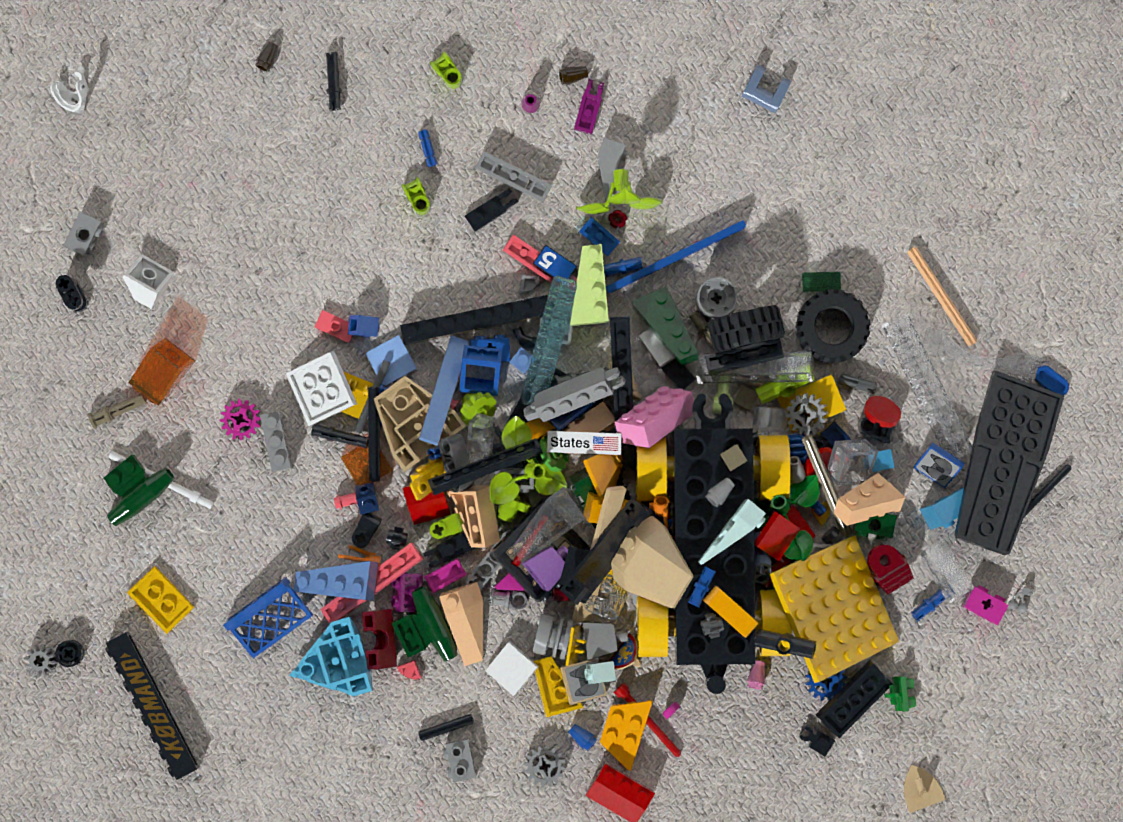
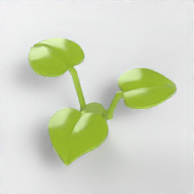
[576,169,663,214]
[490,416,567,505]

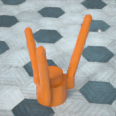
[649,496,671,531]
[338,545,381,567]

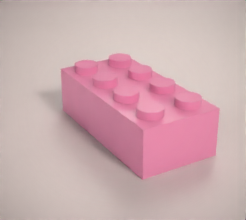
[615,386,694,448]

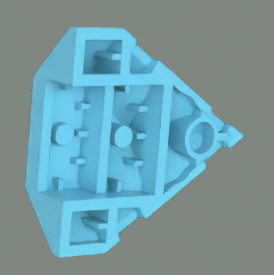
[289,617,373,696]

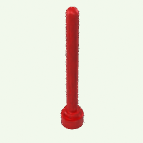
[613,682,681,757]

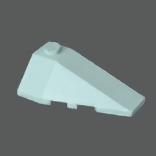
[698,499,766,565]

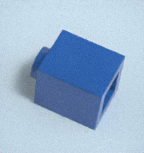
[348,315,380,337]

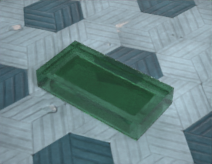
[802,272,841,292]

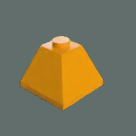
[583,454,623,496]

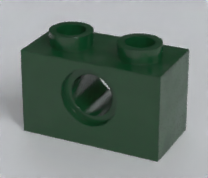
[853,513,897,541]

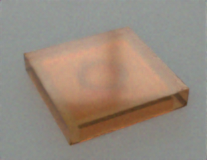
[340,447,393,486]

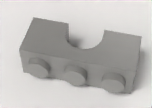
[260,411,293,472]

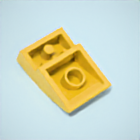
[777,375,847,433]

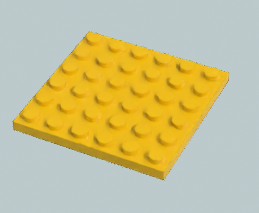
[769,535,899,683]

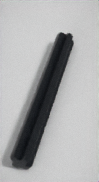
[368,387,380,482]

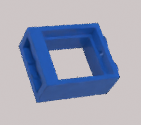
[459,345,503,396]

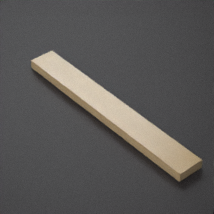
[572,486,626,623]

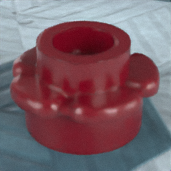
[608,209,627,228]

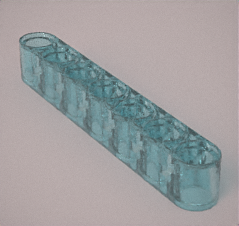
[521,276,577,406]

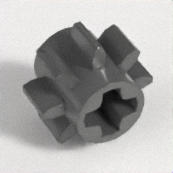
[701,613,724,639]

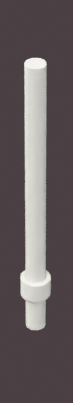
[109,451,214,509]

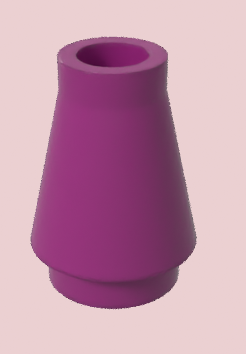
[521,94,540,113]

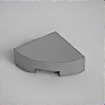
[519,274,541,294]

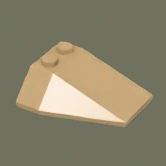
[374,376,466,472]
[611,516,693,609]

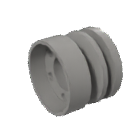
[696,277,738,320]
[533,613,573,659]

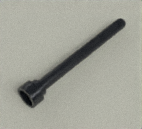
[1024,464,1072,517]

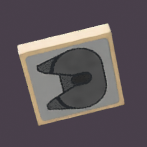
[560,658,607,705]

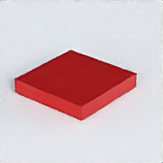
[754,512,800,561]

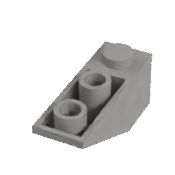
[598,138,628,201]

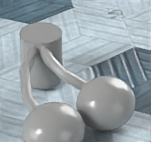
[1008,587,1033,613]

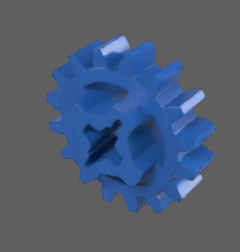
[805,669,847,701]

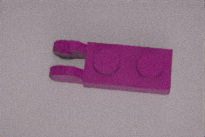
[574,79,604,135]

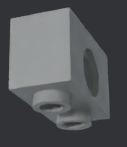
[63,212,104,257]

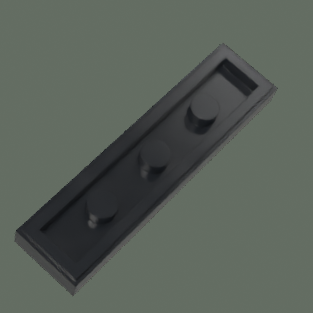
[705,338,784,375]

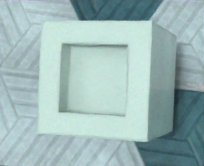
[584,661,616,684]

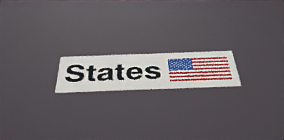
[547,431,621,455]

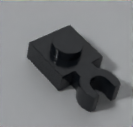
[799,726,835,757]

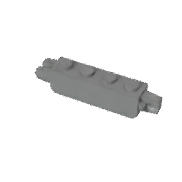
[524,367,626,422]

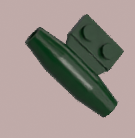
[103,455,175,526]
[391,586,458,661]

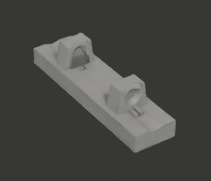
[475,151,552,203]

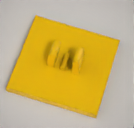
[566,624,587,666]

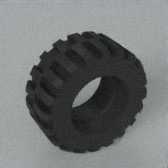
[795,289,871,363]
[708,305,785,353]

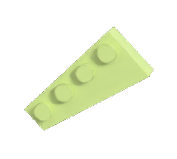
[570,244,609,326]

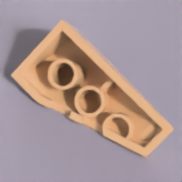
[439,582,483,666]

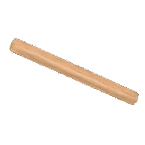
[907,247,977,346]

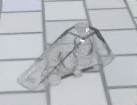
[511,487,586,563]

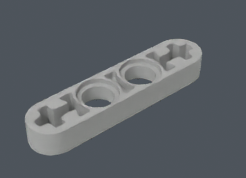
[465,531,509,590]

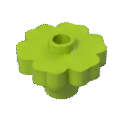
[460,392,497,428]
[498,495,531,523]

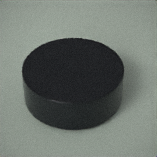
[821,526,840,544]

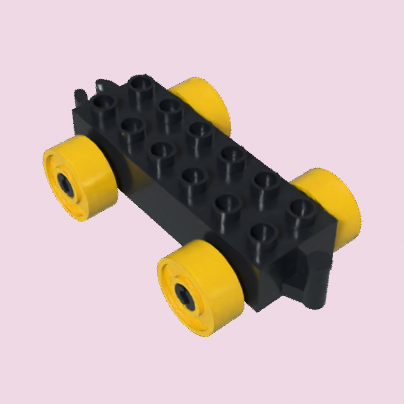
[636,393,792,694]

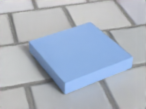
[365,335,417,387]

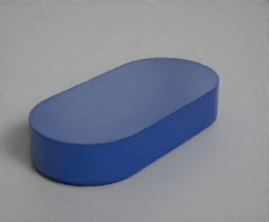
[1034,365,1069,395]

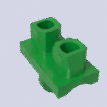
[884,676,917,712]

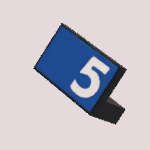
[533,245,577,285]

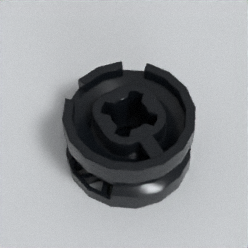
[55,640,85,667]

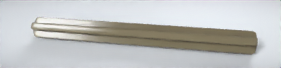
[802,435,852,537]

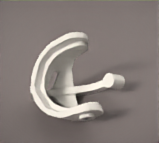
[50,66,89,114]

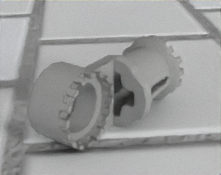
[489,589,528,609]

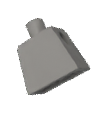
[583,622,628,659]

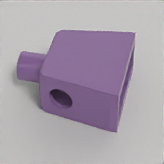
[521,545,568,591]

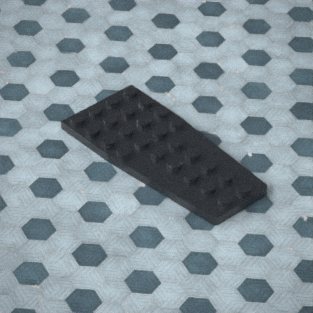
[954,370,1064,555]

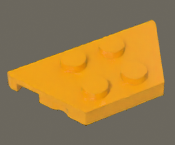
[599,699,653,771]

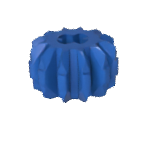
[788,433,807,464]

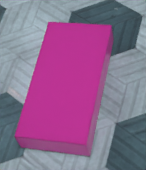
[424,558,467,593]

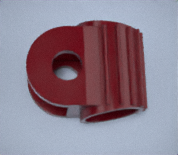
[867,544,914,595]

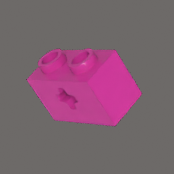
[962,585,1009,625]

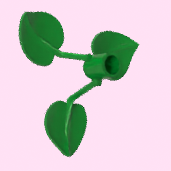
[754,475,820,561]

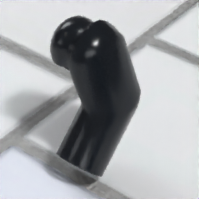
[513,326,539,349]

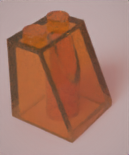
[128,338,196,406]

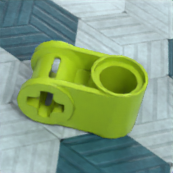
[429,51,462,89]
[401,177,431,215]
[430,513,464,539]

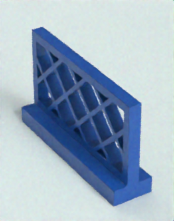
[223,577,313,659]

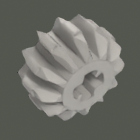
[24,644,58,677]

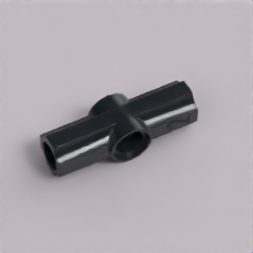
[755,629,816,659]

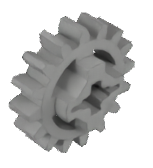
[786,393,829,435]
[524,745,566,787]

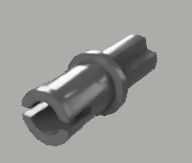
[838,373,877,394]

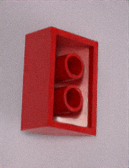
[585,762,655,822]

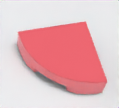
[397,660,422,679]

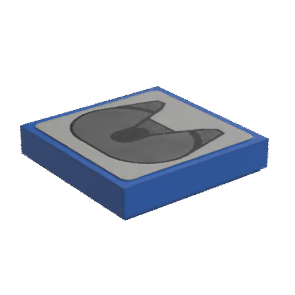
[913,442,965,488]

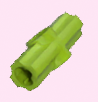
[755,364,815,405]

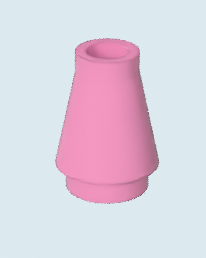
[746,660,765,690]

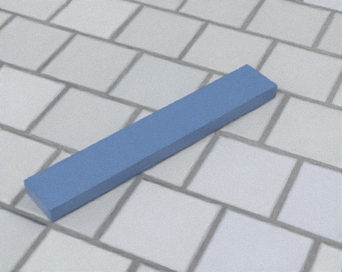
[419,335,469,446]

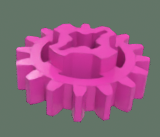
[219,399,261,441]

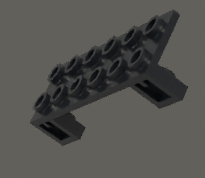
[560,497,655,605]

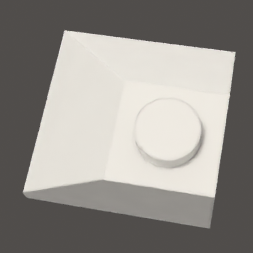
[123,254,174,309]

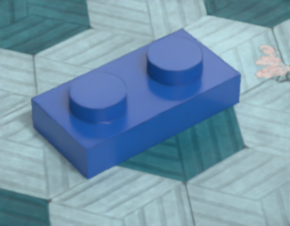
[579,217,620,257]

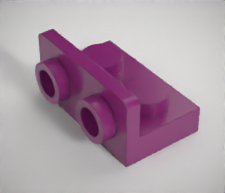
[391,573,423,612]

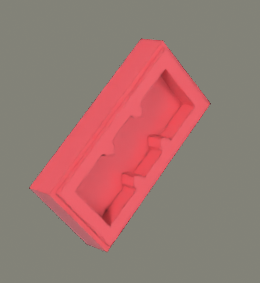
[314,310,353,343]

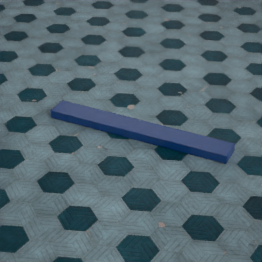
[606,220,746,294]

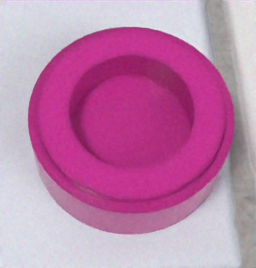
[662,701,681,719]

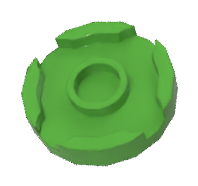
[531,435,569,472]

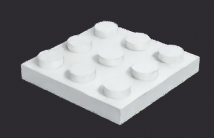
[286,351,357,426]

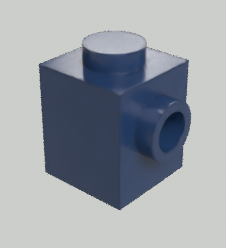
[355,482,379,515]

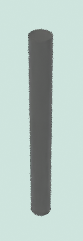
[354,360,390,434]

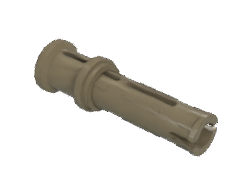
[87,393,147,429]

